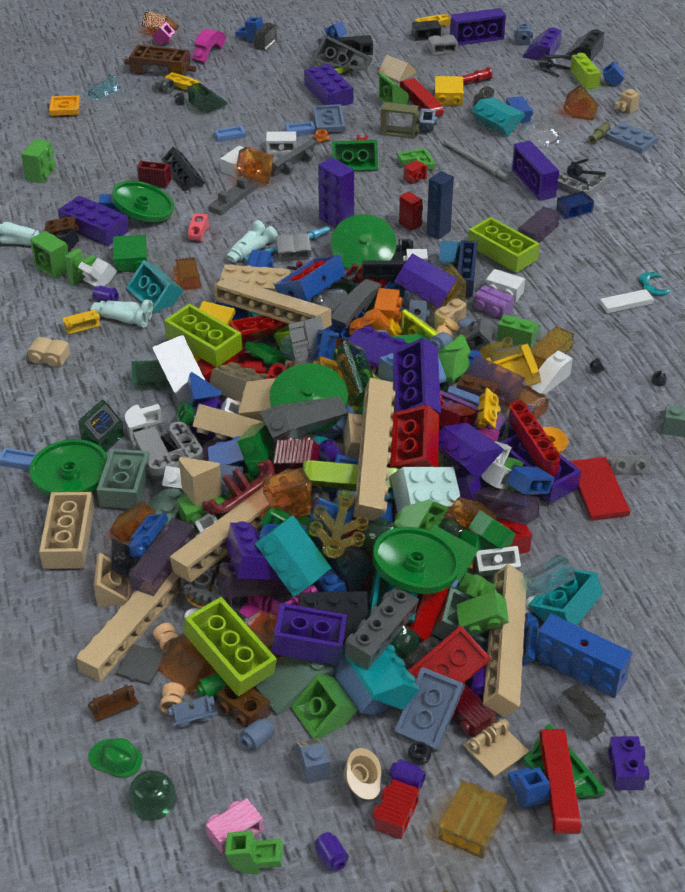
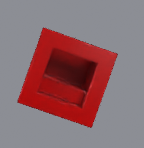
[403,160,428,184]

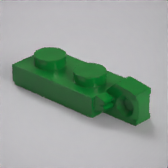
[176,400,195,427]

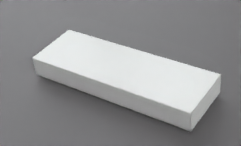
[599,289,654,313]

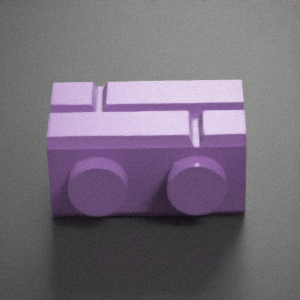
[473,285,514,319]

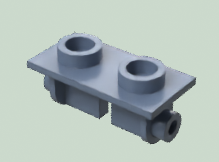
[168,695,218,727]

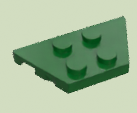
[524,724,605,798]

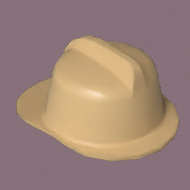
[344,748,381,800]

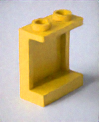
[434,76,464,106]
[486,344,541,396]

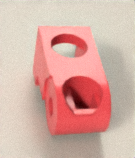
[188,213,209,242]

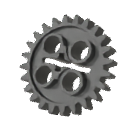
[181,555,250,607]

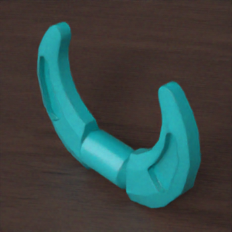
[639,272,670,296]

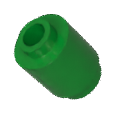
[196,673,227,699]

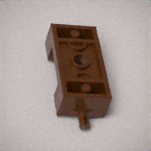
[124,44,196,76]

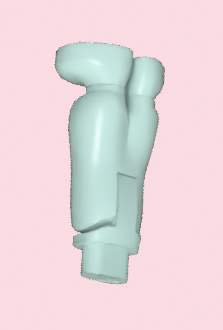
[226,220,278,263]
[0,222,40,246]
[91,299,153,328]

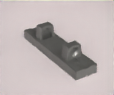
[270,138,317,177]
[208,177,258,215]

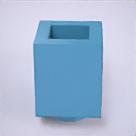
[439,241,461,265]

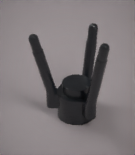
[539,55,570,77]
[567,158,607,184]

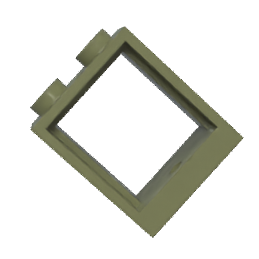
[380,102,420,139]

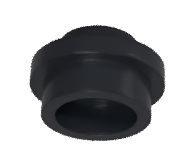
[408,741,431,765]

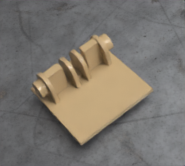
[463,719,529,777]

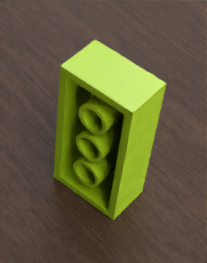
[468,217,540,273]
[164,303,242,367]
[183,597,277,696]

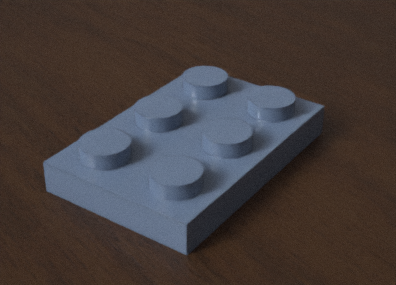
[313,104,346,133]
[605,122,659,154]
[395,667,465,750]

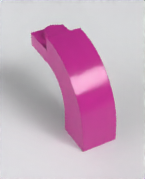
[192,29,226,63]

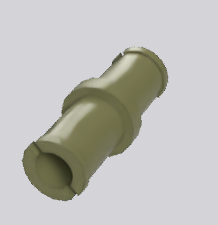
[588,122,611,144]

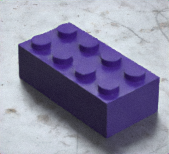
[450,8,506,46]
[304,64,353,106]
[512,140,560,201]
[318,157,354,228]
[58,195,129,246]
[393,337,441,414]
[500,434,581,504]

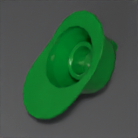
[88,738,143,778]

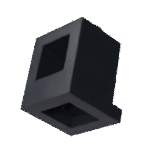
[55,229,79,252]

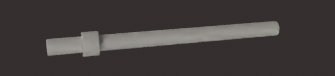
[444,139,509,180]

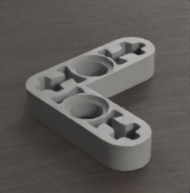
[558,173,609,198]
[148,422,203,476]

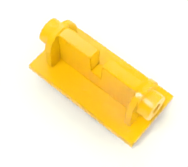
[62,309,101,335]
[476,388,499,429]

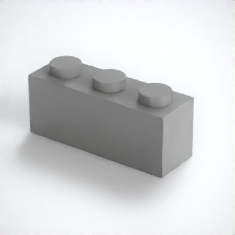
[131,427,172,483]

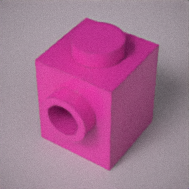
[152,22,175,46]

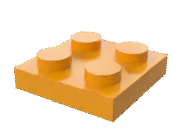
[49,95,80,117]

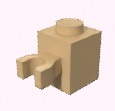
[614,89,640,114]

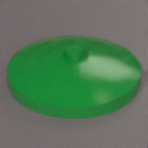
[111,181,174,222]
[331,214,397,274]
[270,363,348,433]
[30,439,108,497]
[372,527,460,594]

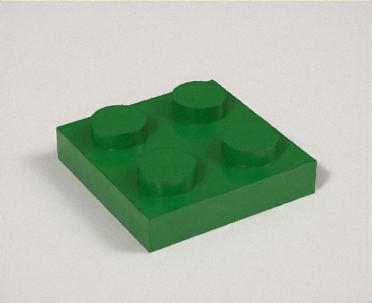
[245,341,293,365]

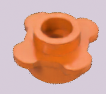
[313,130,330,143]

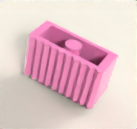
[205,798,264,856]

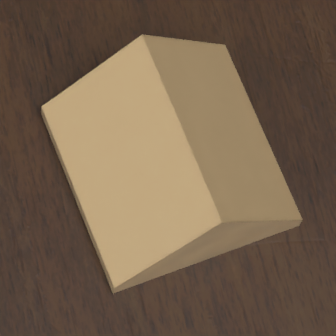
[378,55,416,83]
[179,457,222,506]
[94,553,132,606]

